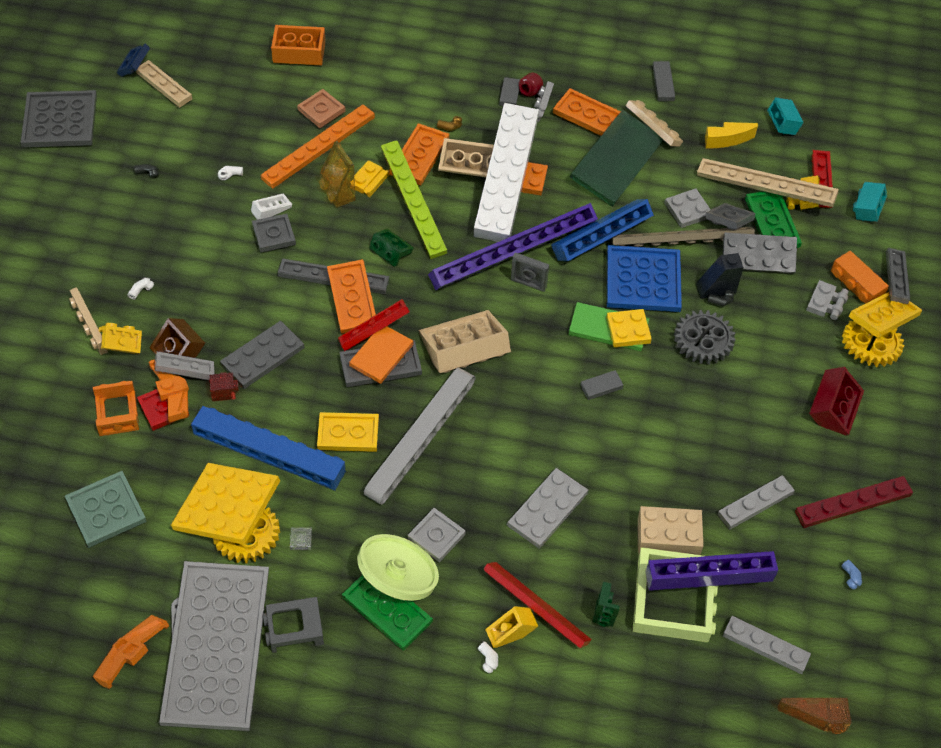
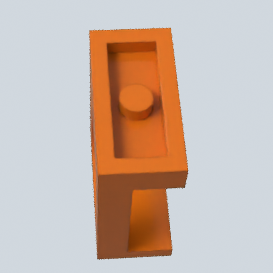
[93,381,139,436]

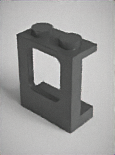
[263,597,324,653]

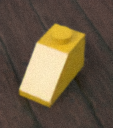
[485,606,538,648]

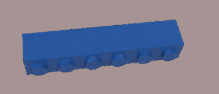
[551,199,654,261]

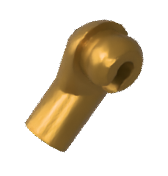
[437,116,462,131]

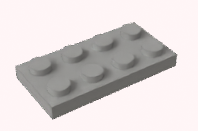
[507,468,588,549]

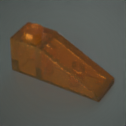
[778,698,851,734]

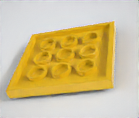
[171,463,280,545]

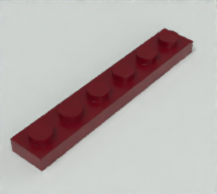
[795,476,913,528]

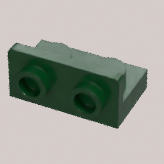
[369,228,414,267]
[592,582,620,627]

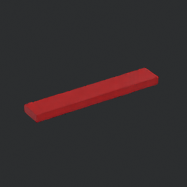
[484,562,592,648]

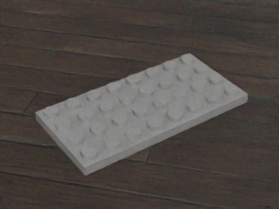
[159,561,269,731]

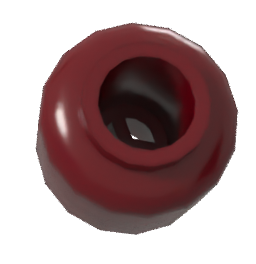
[519,72,543,97]

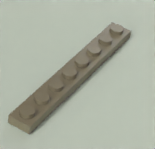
[610,227,755,246]

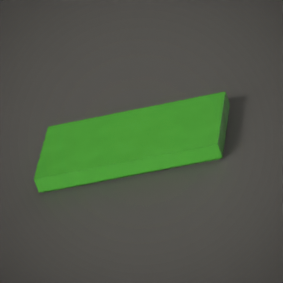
[569,302,650,351]

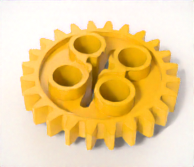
[842,320,904,367]
[213,507,280,563]

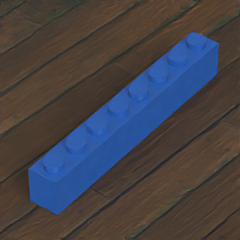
[191,406,346,490]

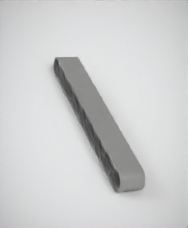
[364,367,475,505]

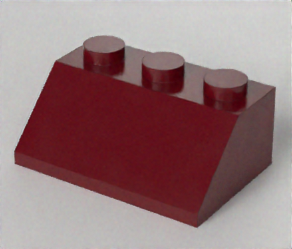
[809,367,864,436]

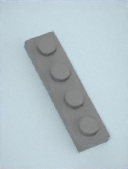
[717,475,795,530]
[723,616,811,674]

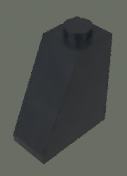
[696,253,744,299]

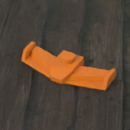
[149,360,189,423]
[93,615,169,689]

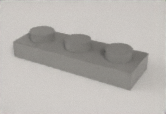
[155,352,214,380]

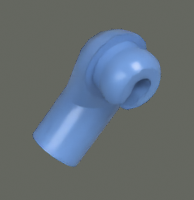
[841,560,862,590]

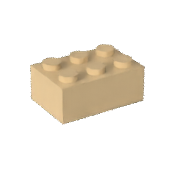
[638,506,703,555]

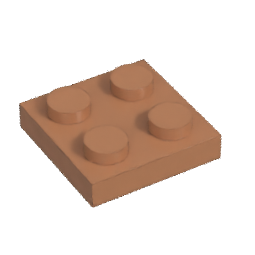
[297,89,345,128]

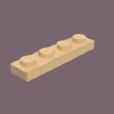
[136,60,192,108]
[626,100,683,147]
[69,287,108,355]

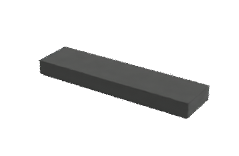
[886,248,910,304]

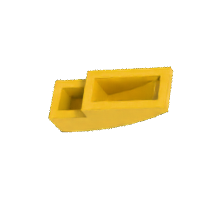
[705,122,758,148]

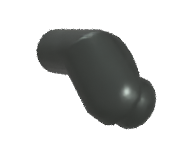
[134,164,159,177]
[707,290,735,307]

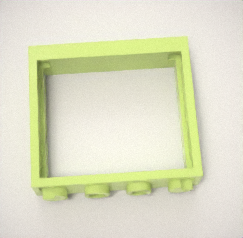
[632,547,718,642]

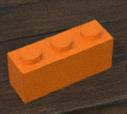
[831,251,889,304]

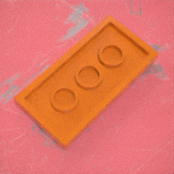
[553,88,628,140]
[389,123,449,185]
[327,259,376,334]

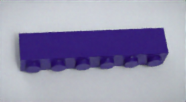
[645,551,778,590]

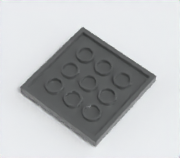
[21,90,97,147]

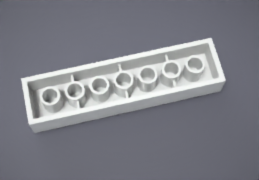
[474,103,539,242]

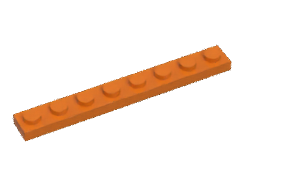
[261,105,375,189]

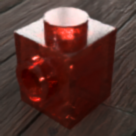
[209,372,239,401]

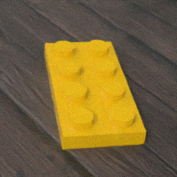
[849,292,922,338]

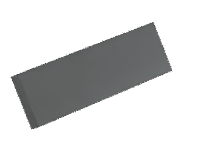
[652,61,675,101]

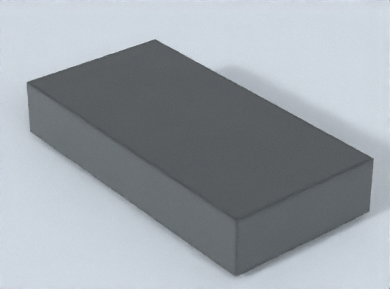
[499,77,520,106]
[580,370,624,400]

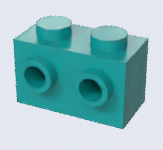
[767,97,804,135]
[853,182,887,222]

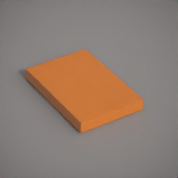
[349,326,413,384]

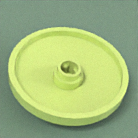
[357,534,439,601]

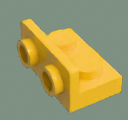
[99,323,142,354]

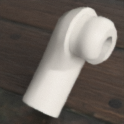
[218,166,243,180]
[127,278,154,300]
[478,642,498,673]

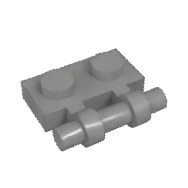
[806,280,849,320]

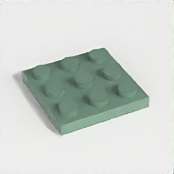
[65,471,147,548]

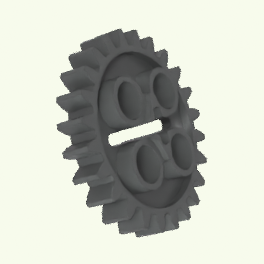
[674,310,736,364]

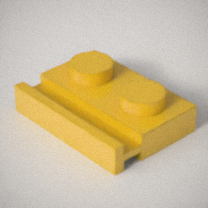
[349,160,389,197]

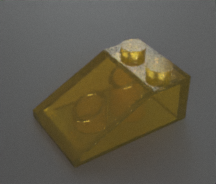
[319,141,356,208]

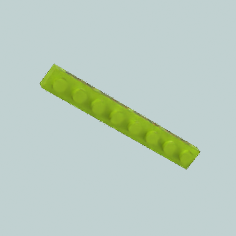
[381,140,447,259]

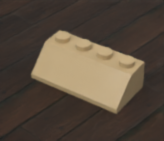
[438,138,494,177]

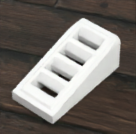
[251,193,292,220]

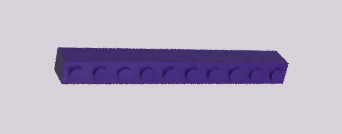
[428,203,598,291]

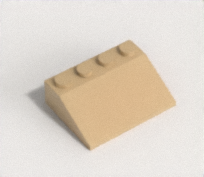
[419,310,511,373]

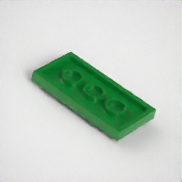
[745,191,802,248]
[342,575,433,651]

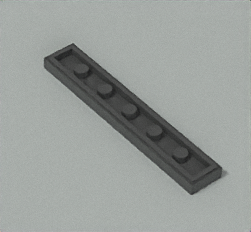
[278,259,389,294]

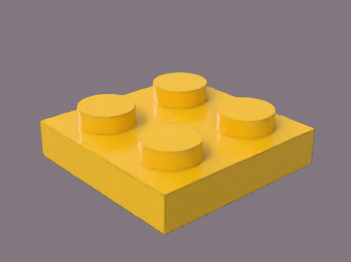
[606,309,651,347]

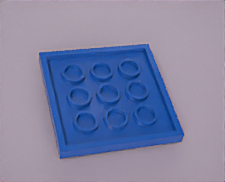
[607,245,682,312]

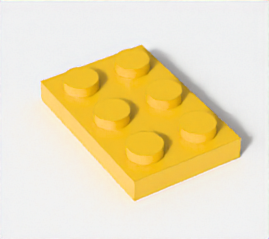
[317,412,379,452]

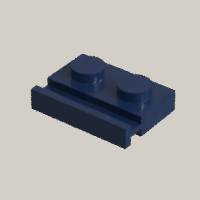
[117,43,150,77]

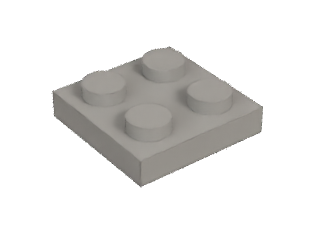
[665,189,711,228]
[408,508,466,563]

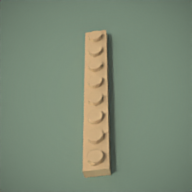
[697,158,838,207]

